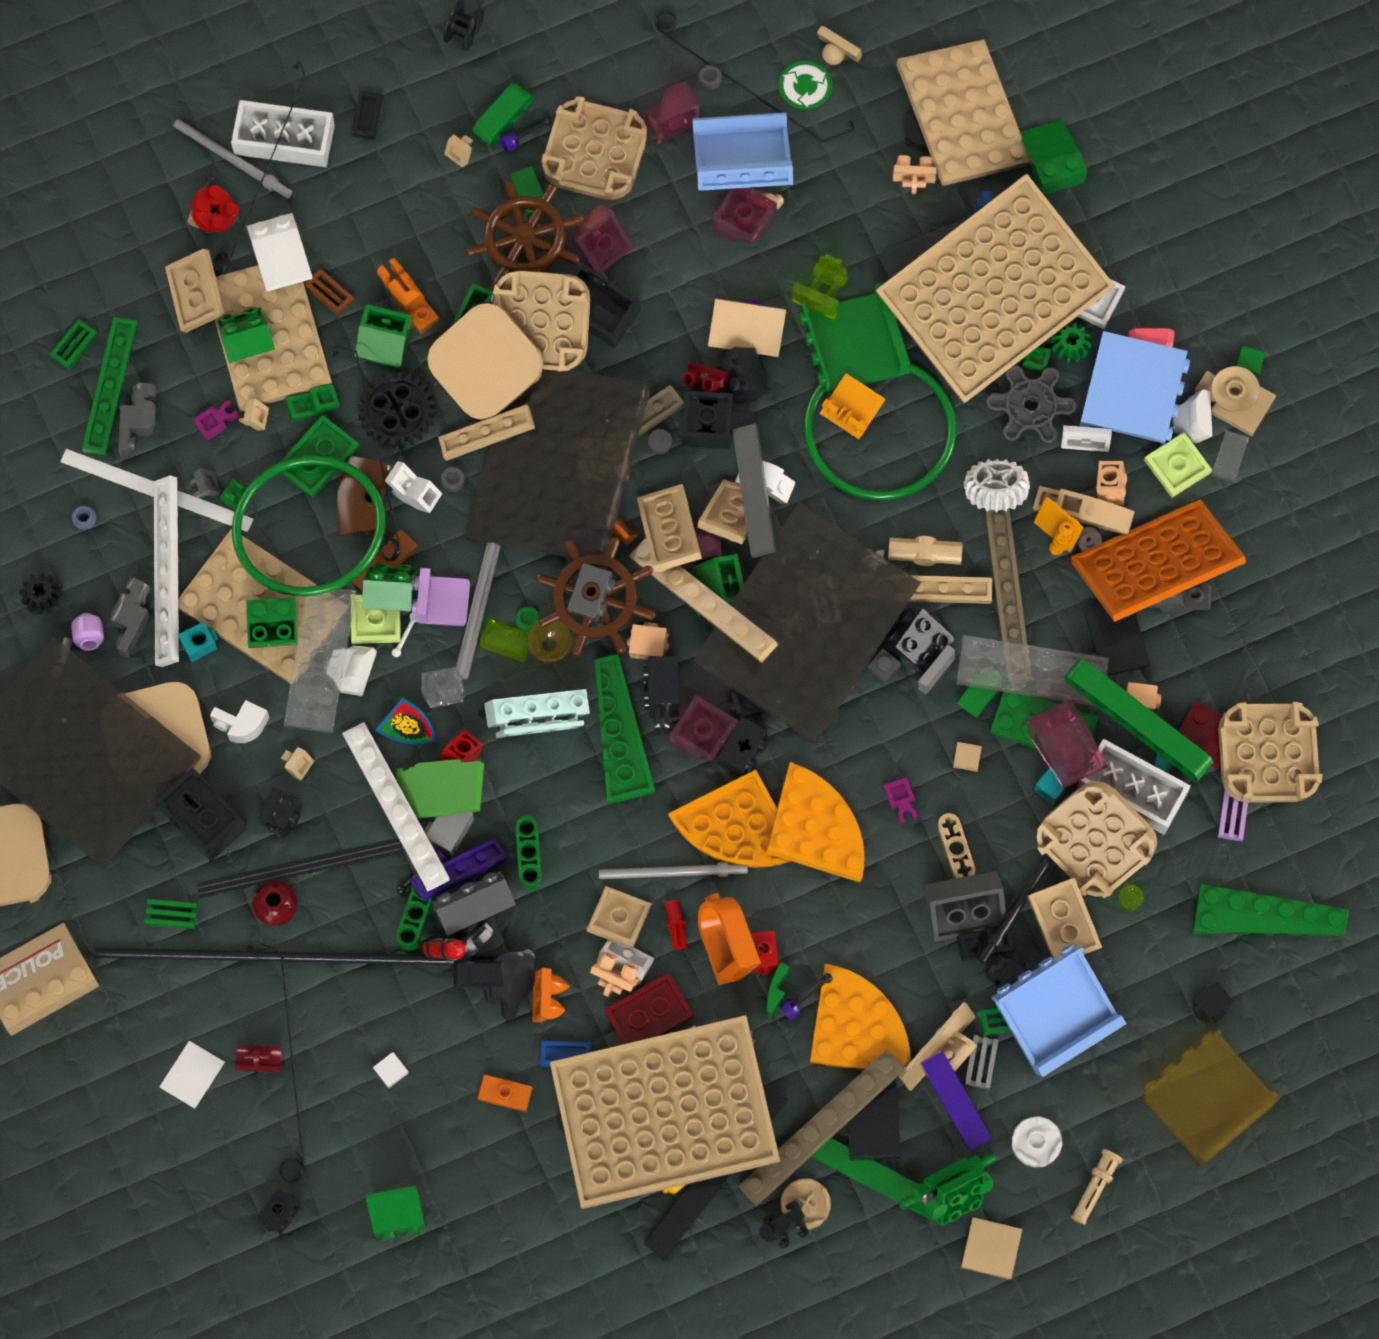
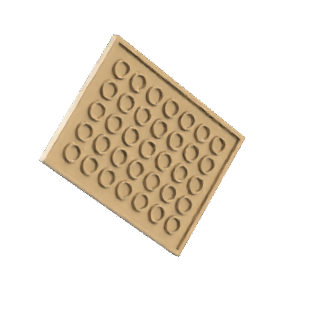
[876,174,1115,404]
[550,1015,780,1209]

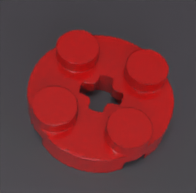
[190,185,239,234]

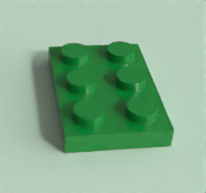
[280,415,360,499]

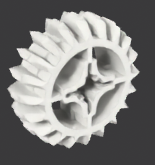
[964,458,1030,513]

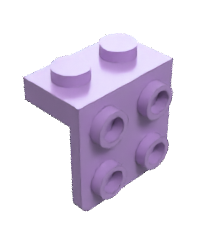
[412,568,470,626]

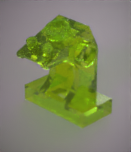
[792,254,849,320]

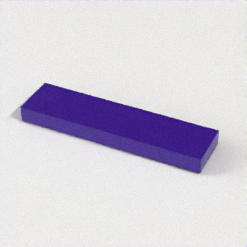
[411,838,508,902]
[920,1050,991,1151]

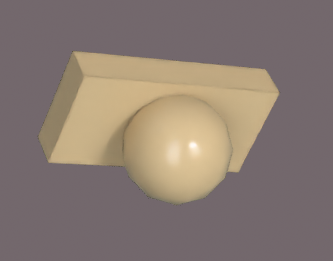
[817,26,862,65]

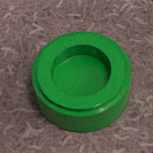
[515,607,540,632]

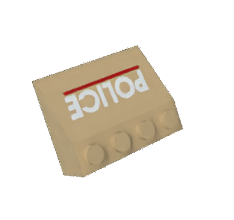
[0,923,99,1036]

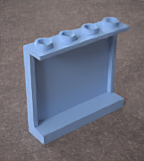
[693,113,793,191]
[1080,331,1190,447]
[992,944,1126,1077]

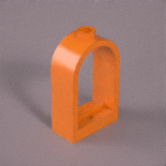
[698,893,761,985]

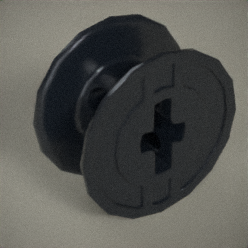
[443,0,484,51]

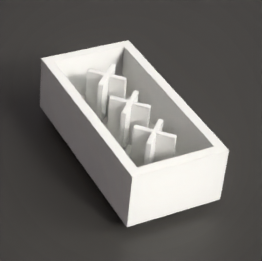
[231,100,335,167]
[1077,739,1191,835]

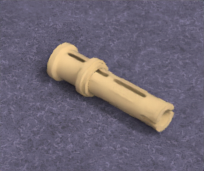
[1070,1149,1123,1225]

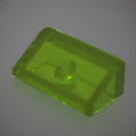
[479,619,535,662]

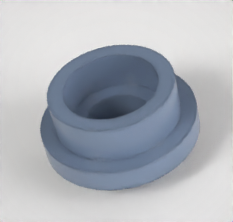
[72,506,96,530]

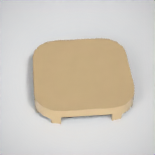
[542,97,647,200]
[493,270,590,371]
[427,303,543,420]
[102,682,211,792]
[1218,702,1323,803]
[1037,781,1157,898]
[0,804,52,906]

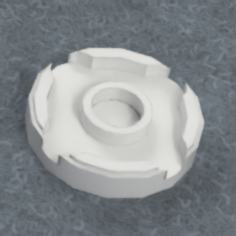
[1011,1116,1062,1168]

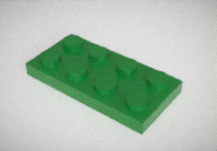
[990,686,1099,764]

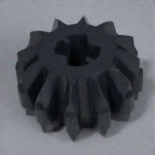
[19,572,62,615]

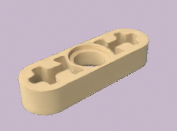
[938,813,975,879]

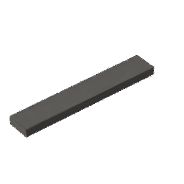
[732,424,776,558]

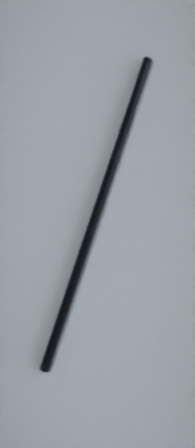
[95,948,496,965]

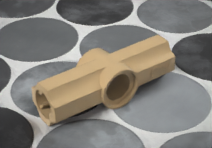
[888,536,962,566]

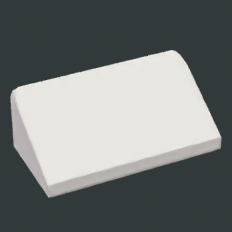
[597,940,655,985]

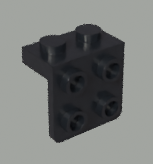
[882,608,954,674]

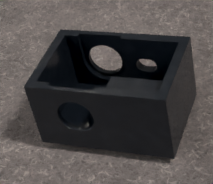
[572,263,641,349]

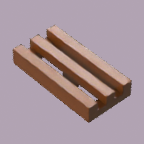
[304,268,355,317]

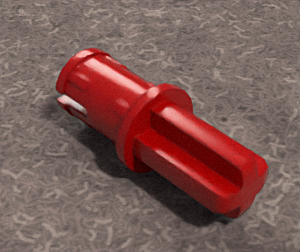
[665,900,687,950]

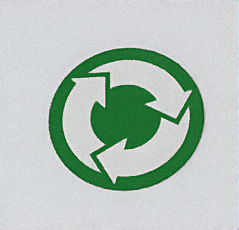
[779,61,832,110]

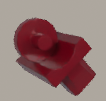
[683,362,728,393]
[235,1044,283,1073]

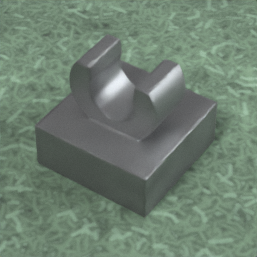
[189,469,221,498]

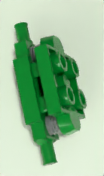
[899,1153,996,1226]

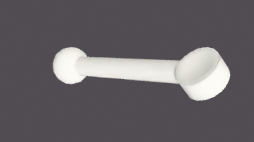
[392,613,418,657]

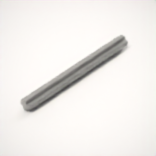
[454,542,501,680]

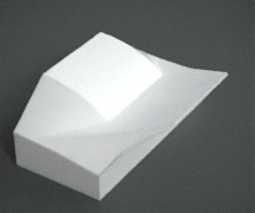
[1173,390,1212,443]
[326,645,377,696]

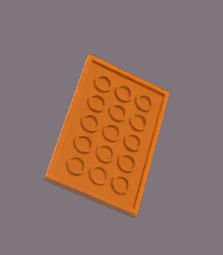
[1071,499,1246,622]

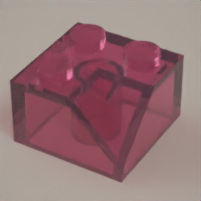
[645,81,699,144]
[712,187,777,243]
[670,695,738,762]

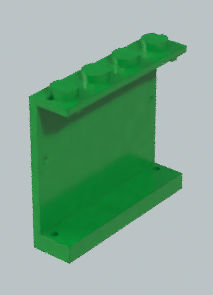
[798,282,910,394]

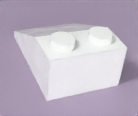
[247,213,313,292]

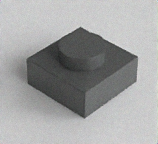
[867,649,902,684]

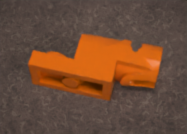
[377,258,439,334]

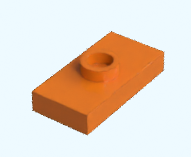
[478,1075,533,1112]

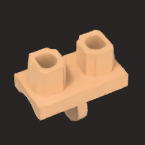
[893,155,937,194]
[590,952,639,997]

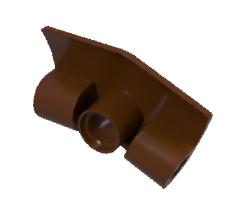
[336,456,393,537]

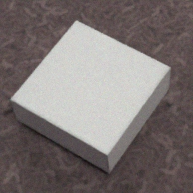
[373,1052,408,1088]

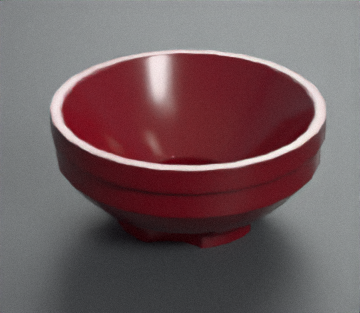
[252,881,298,926]

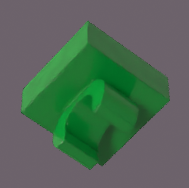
[219,479,247,510]

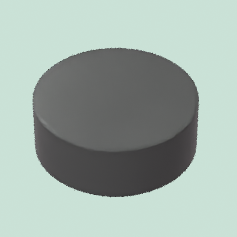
[698,65,722,90]
[648,429,672,454]
[441,467,465,492]

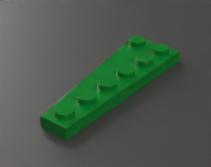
[594,654,655,805]
[1193,884,1349,936]

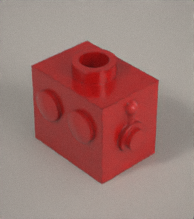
[439,730,483,763]
[750,931,778,974]

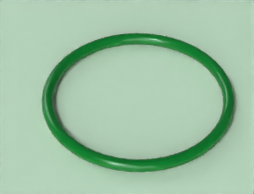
[803,362,957,501]
[232,455,385,597]

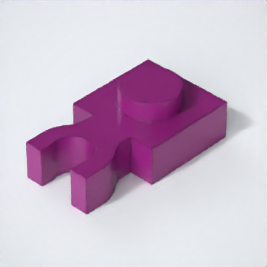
[193,400,239,441]
[883,777,918,825]

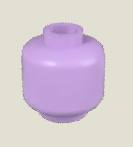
[71,613,104,651]

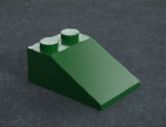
[1020,120,1087,195]
[365,1186,426,1241]

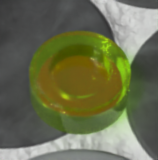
[1118,885,1144,911]

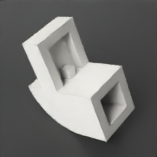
[385,461,442,513]
[735,461,796,504]
[210,700,270,743]

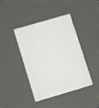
[160,1041,225,1108]

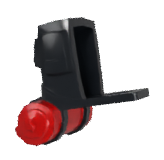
[423,921,495,961]

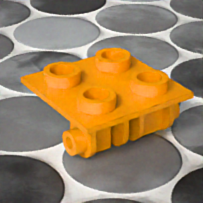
[820,373,886,439]
[1034,497,1084,555]

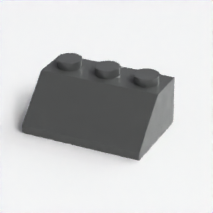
[924,871,1006,942]
[432,872,516,936]

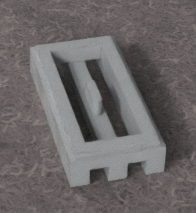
[918,645,955,694]
[965,1035,999,1090]

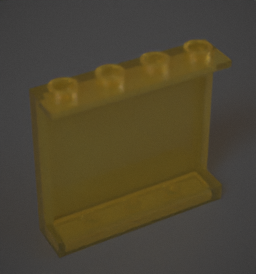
[1142,1029,1280,1167]

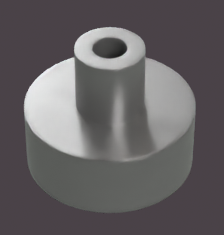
[1076,527,1102,551]

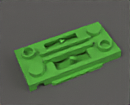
[396,759,484,818]

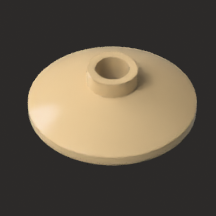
[1211,366,1260,412]

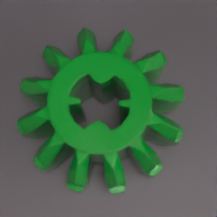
[1051,322,1092,364]

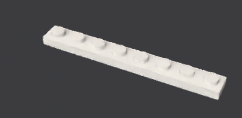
[154,476,179,667]
[342,722,450,892]

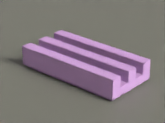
[1218,790,1248,842]

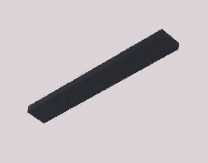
[644,1085,788,1261]

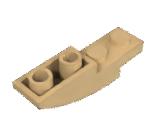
[1033,486,1135,535]

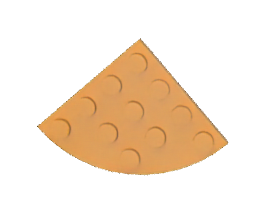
[766,762,864,882]
[668,770,791,868]
[810,964,911,1071]

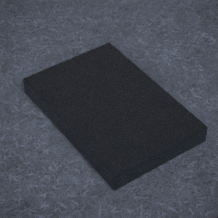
[1083,603,1150,676]
[847,1084,900,1160]

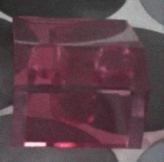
[1026,699,1107,788]

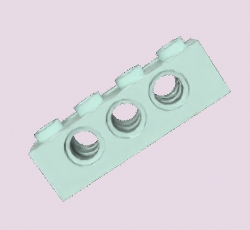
[484,689,590,738]

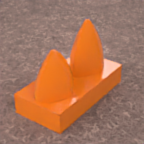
[532,968,570,1023]

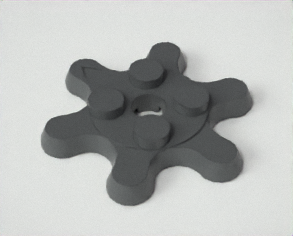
[986,365,1076,443]

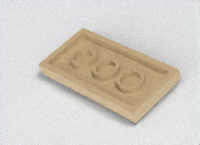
[637,484,702,573]

